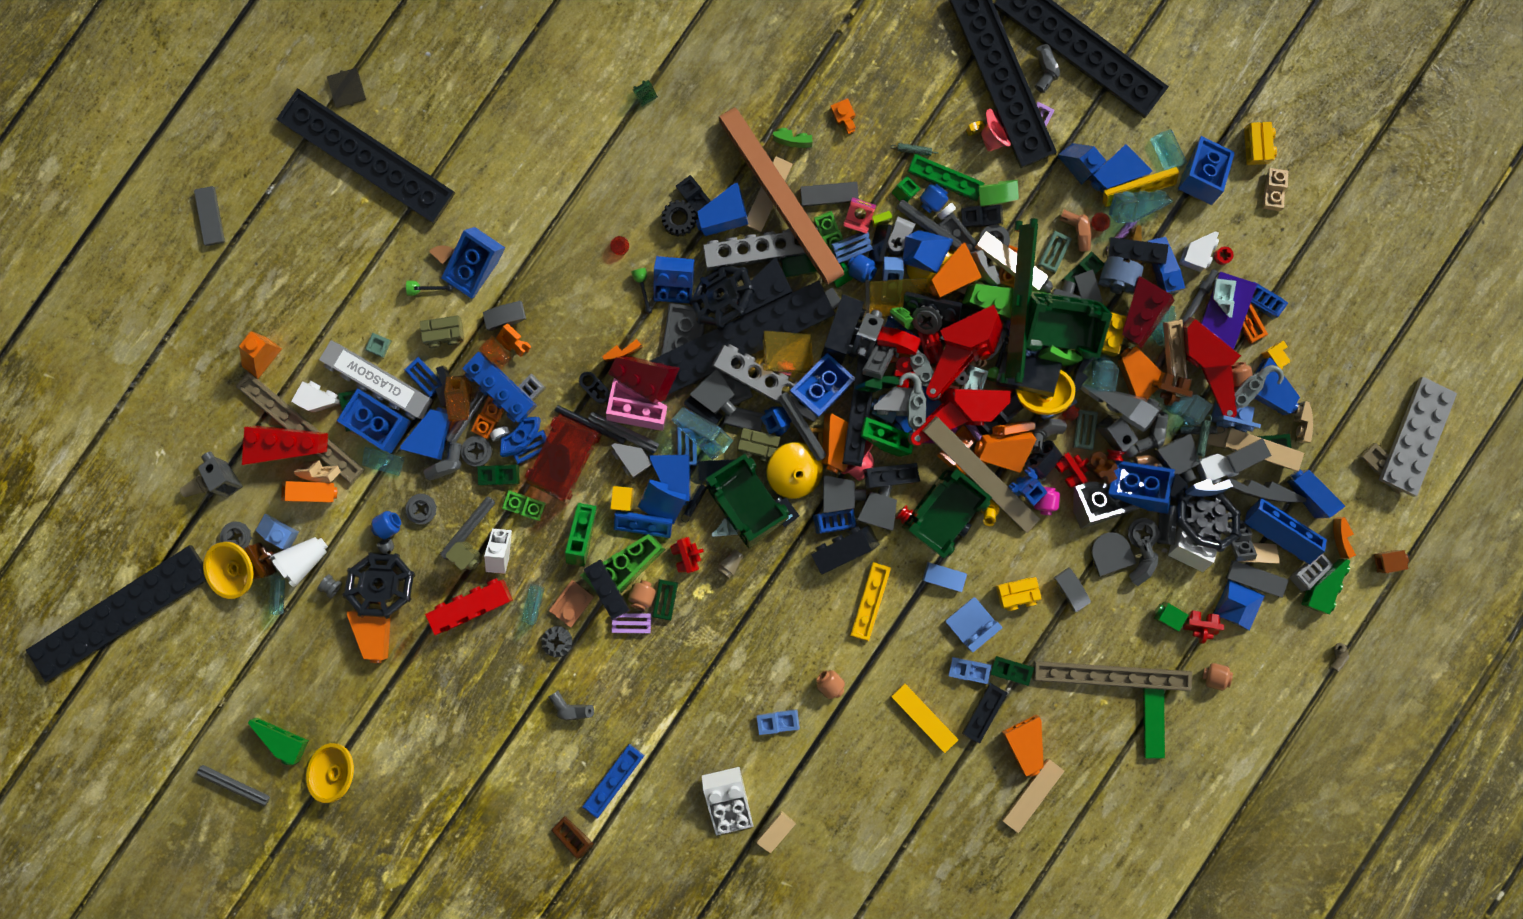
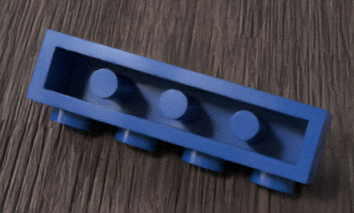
[462,352,537,422]
[1244,498,1327,565]

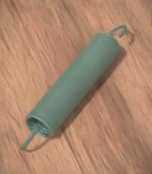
[891,143,938,156]
[1196,415,1212,462]

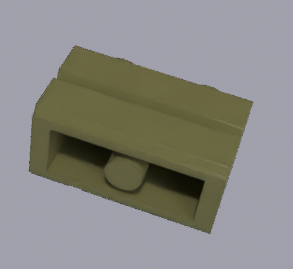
[420,315,464,348]
[738,428,780,462]
[446,541,482,570]

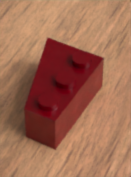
[1122,276,1175,349]
[608,356,680,403]

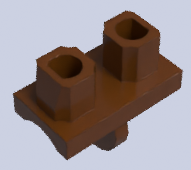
[1152,372,1193,406]
[1086,451,1118,484]
[244,542,277,579]

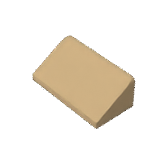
[1240,543,1279,563]
[756,810,796,853]

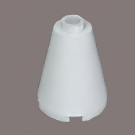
[270,537,328,588]

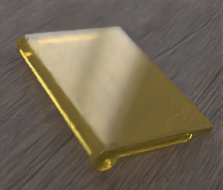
[870,278,927,317]
[763,331,813,373]

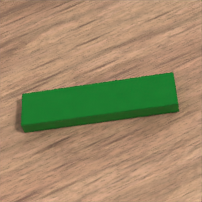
[907,154,985,202]
[1143,688,1165,758]

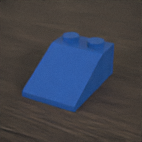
[1178,136,1235,205]
[441,227,505,299]
[789,353,856,417]
[337,388,412,453]
[1108,460,1175,514]

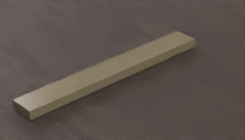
[236,372,365,484]
[922,416,1040,533]
[1034,661,1192,691]

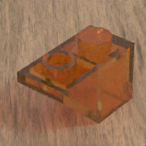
[479,336,512,367]
[444,375,472,421]

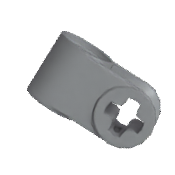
[887,217,915,256]

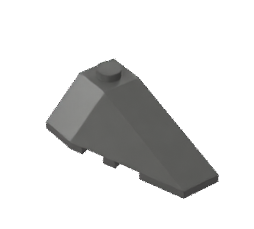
[1073,482,1140,529]

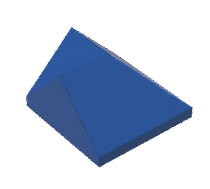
[903,230,953,273]
[1214,579,1265,631]

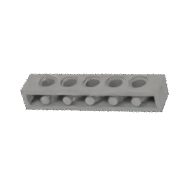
[704,228,817,271]
[711,344,817,422]

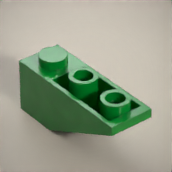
[1301,559,1351,615]

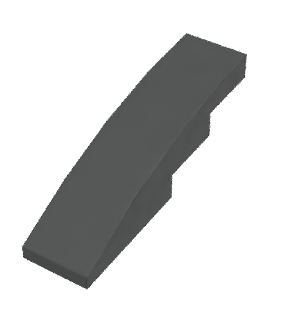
[1223,478,1307,503]

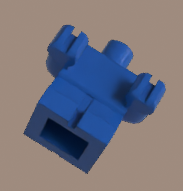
[761,406,792,437]
[1009,467,1048,506]

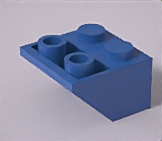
[654,256,694,304]

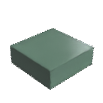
[365,333,391,358]

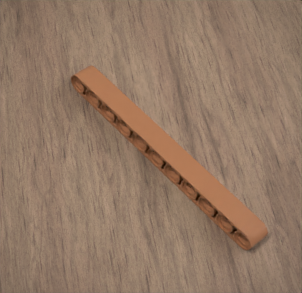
[718,107,844,285]

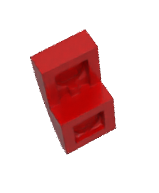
[877,326,921,355]

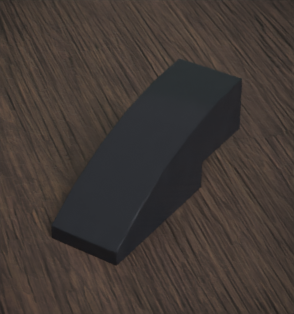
[975,389,1024,435]

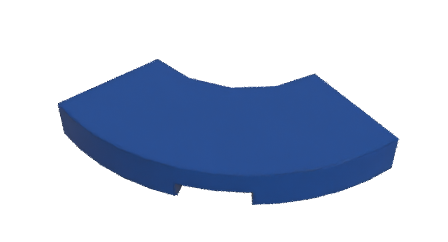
[500,417,541,457]

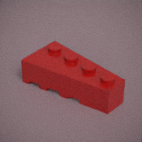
[242,426,328,465]
[425,578,513,635]

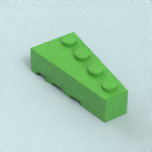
[962,284,1051,321]
[580,534,666,593]

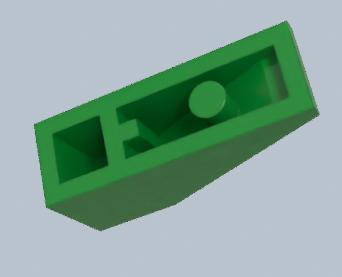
[861,417,913,457]
[565,503,597,567]
[248,717,309,766]

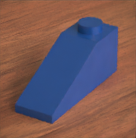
[1147,237,1185,294]

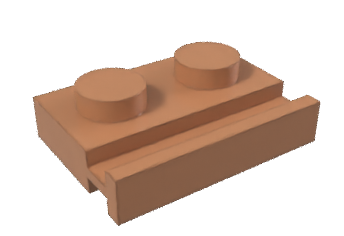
[549,580,595,627]

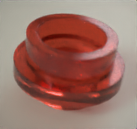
[1091,212,1110,232]
[610,236,630,255]
[1062,405,1080,422]

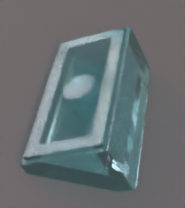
[1150,129,1187,170]
[362,447,405,476]
[269,575,285,615]
[522,584,545,625]

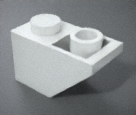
[1179,232,1219,272]
[291,381,340,412]
[1196,454,1239,484]
[484,528,512,574]

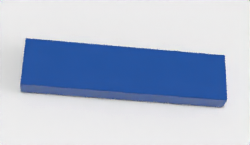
[582,744,645,819]

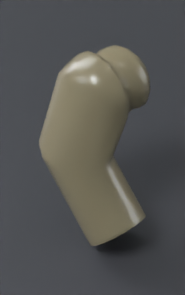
[1330,643,1349,672]

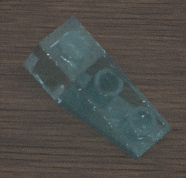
[1109,190,1173,223]
[672,407,733,460]

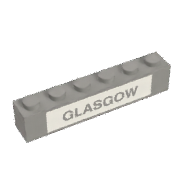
[319,340,434,420]

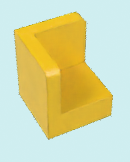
[1261,341,1290,369]
[611,486,634,511]

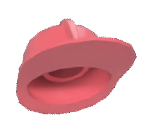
[981,109,1011,152]
[841,441,874,481]

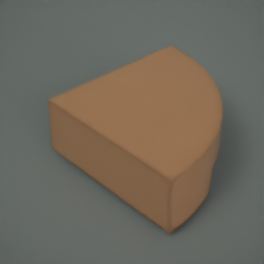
[429,245,454,265]

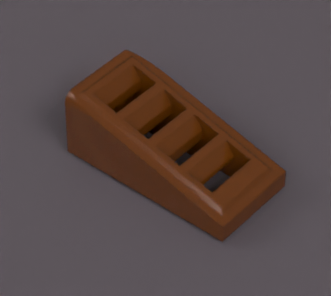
[551,816,594,859]

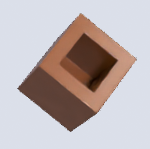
[1374,550,1409,573]

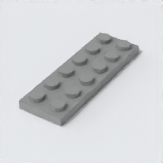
[1379,377,1457,497]

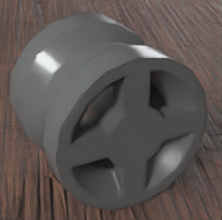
[317,574,342,599]

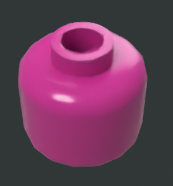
[1034,487,1060,515]

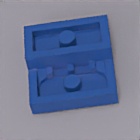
[638,480,686,525]

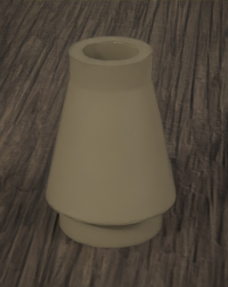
[180,475,209,498]
[717,549,744,579]

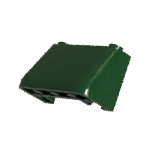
[1026,292,1113,359]
[706,454,789,549]
[902,467,992,559]

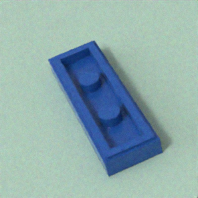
[614,511,673,538]

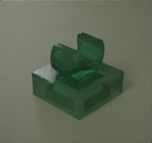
[633,80,658,107]

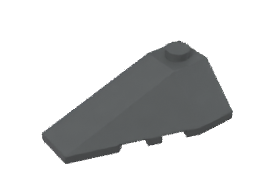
[1080,384,1162,432]

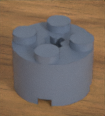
[1098,256,1144,295]

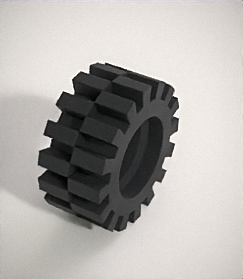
[661,200,696,237]

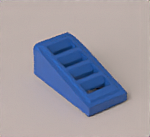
[1251,282,1288,320]
[813,509,856,534]

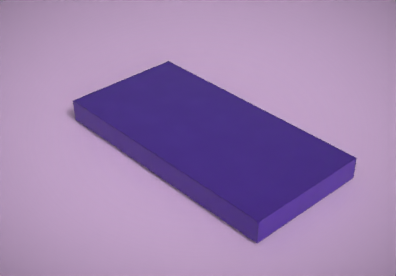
[1201,272,1257,350]

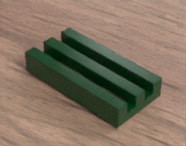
[652,579,678,621]

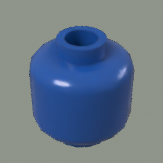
[920,184,948,213]
[847,254,877,283]
[371,511,401,539]

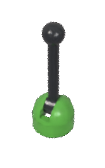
[631,268,652,314]
[406,280,454,296]
[986,337,1009,382]

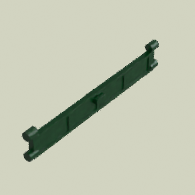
[999,218,1038,384]

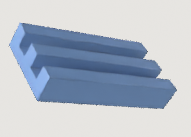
[832,232,873,263]
[677,427,697,466]

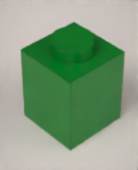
[1154,602,1189,632]

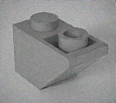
[872,387,913,416]
[611,443,653,478]

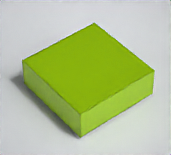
[871,211,892,228]

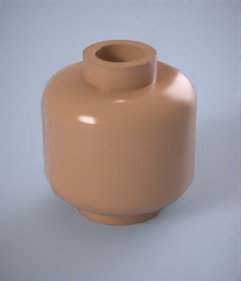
[1232,362,1252,391]
[628,580,656,610]
[1202,663,1233,691]
[816,670,845,699]

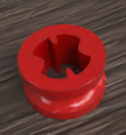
[1214,246,1234,265]
[1106,449,1124,461]
[895,505,913,524]

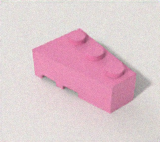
[606,378,667,431]

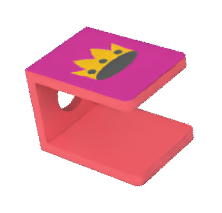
[843,198,876,233]

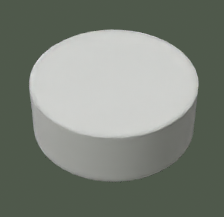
[937,203,956,220]
[490,426,511,441]

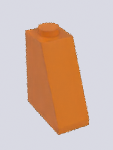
[929,243,982,299]
[239,331,282,379]
[1117,346,1162,399]
[822,413,848,474]
[974,431,1037,473]
[281,481,337,502]
[347,610,391,663]
[1002,715,1044,777]

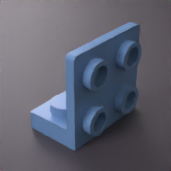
[1210,400,1261,432]
[946,597,1003,653]

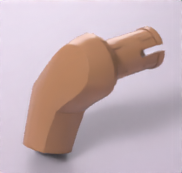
[1059,209,1091,251]

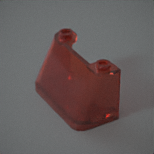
[525,414,602,503]

